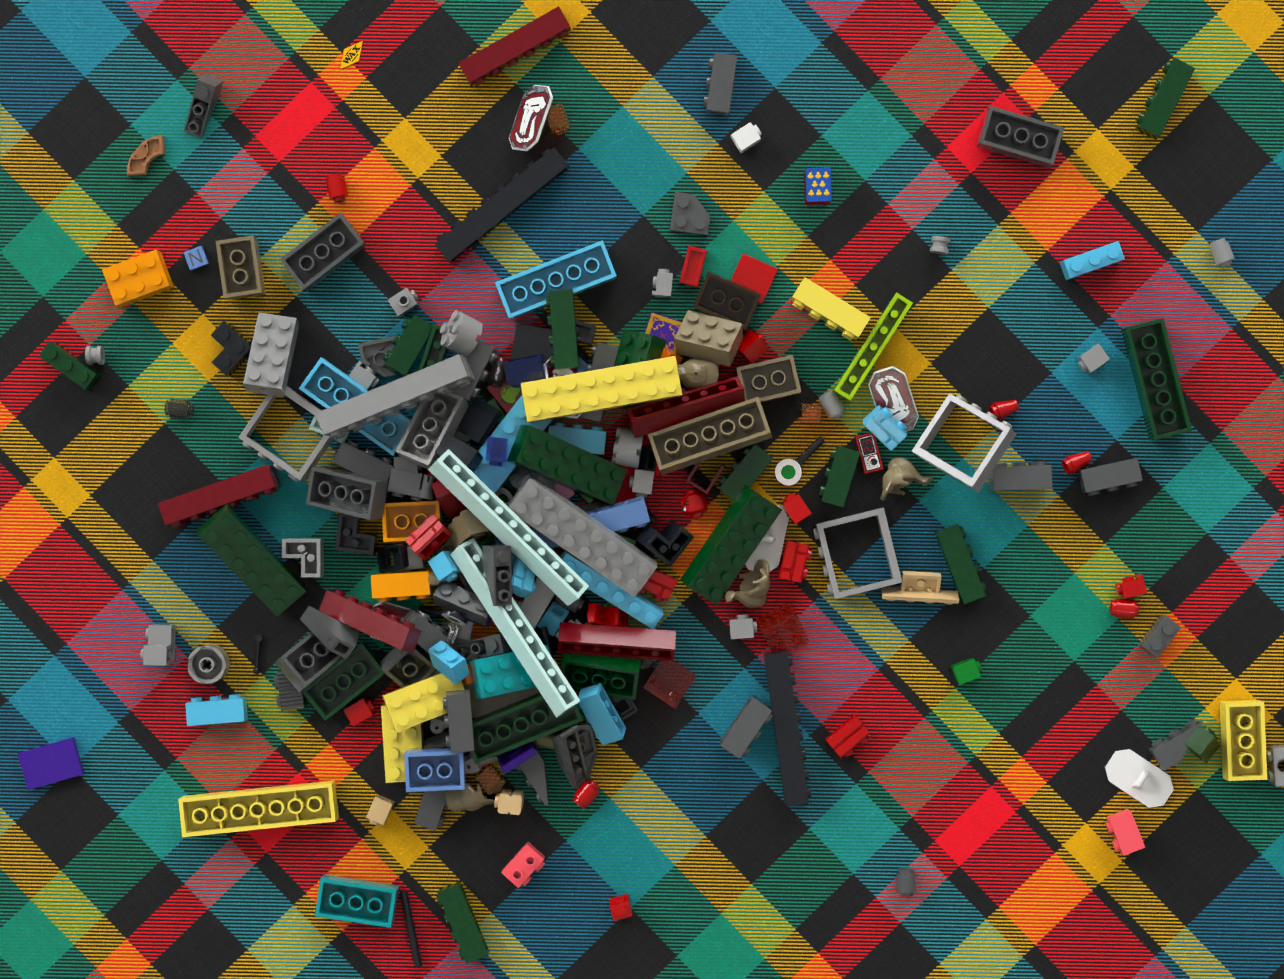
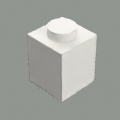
[731,122,762,153]

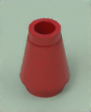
[989,400,1019,421]
[1061,451,1092,474]

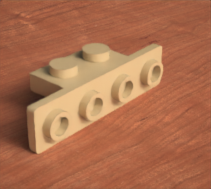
[881,571,959,605]

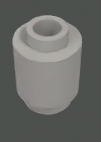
[1210,238,1235,268]
[818,390,845,420]

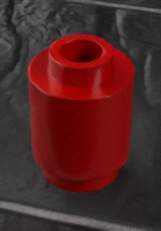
[326,173,349,203]
[1110,599,1139,619]
[573,780,600,809]

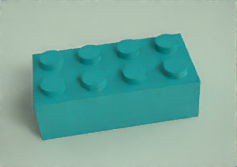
[468,645,550,699]
[315,874,399,928]

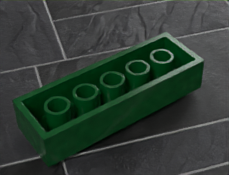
[1121,318,1192,441]
[507,425,627,505]
[680,485,782,605]
[197,504,306,617]
[470,681,584,764]

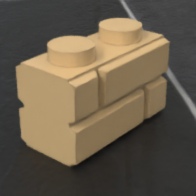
[494,789,524,815]

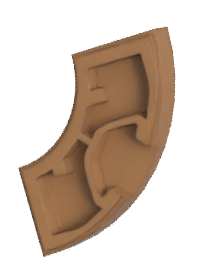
[127,135,165,176]

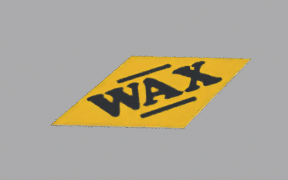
[340,41,363,69]

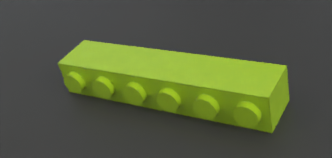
[833,293,913,402]

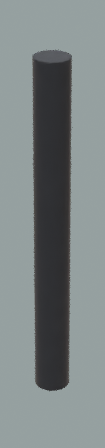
[400,890,422,967]

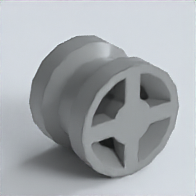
[930,236,951,255]
[85,346,105,365]

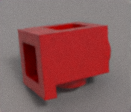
[1115,574,1147,599]
[609,893,633,921]

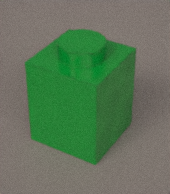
[950,658,982,685]

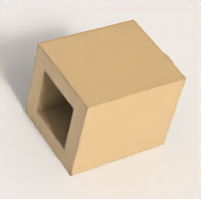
[366,794,395,826]

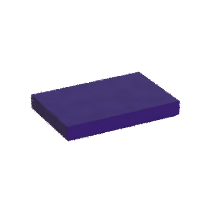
[17,737,84,790]

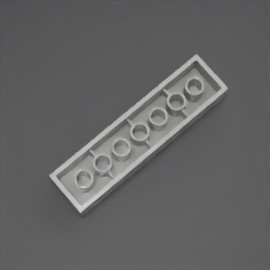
[315,354,475,439]
[508,474,657,598]

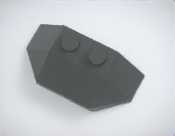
[552,724,598,789]

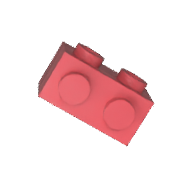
[1105,809,1145,856]
[501,842,545,888]

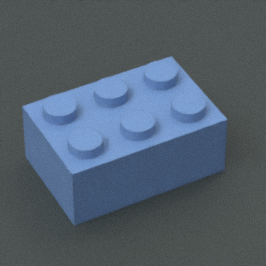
[404,748,466,792]

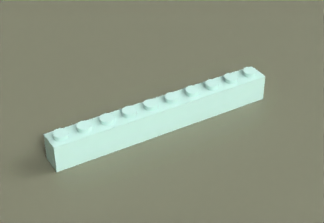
[428,449,589,606]
[450,538,580,718]

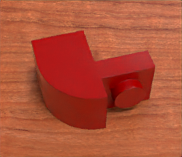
[587,603,629,627]

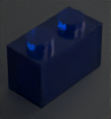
[503,354,546,388]
[486,437,509,467]

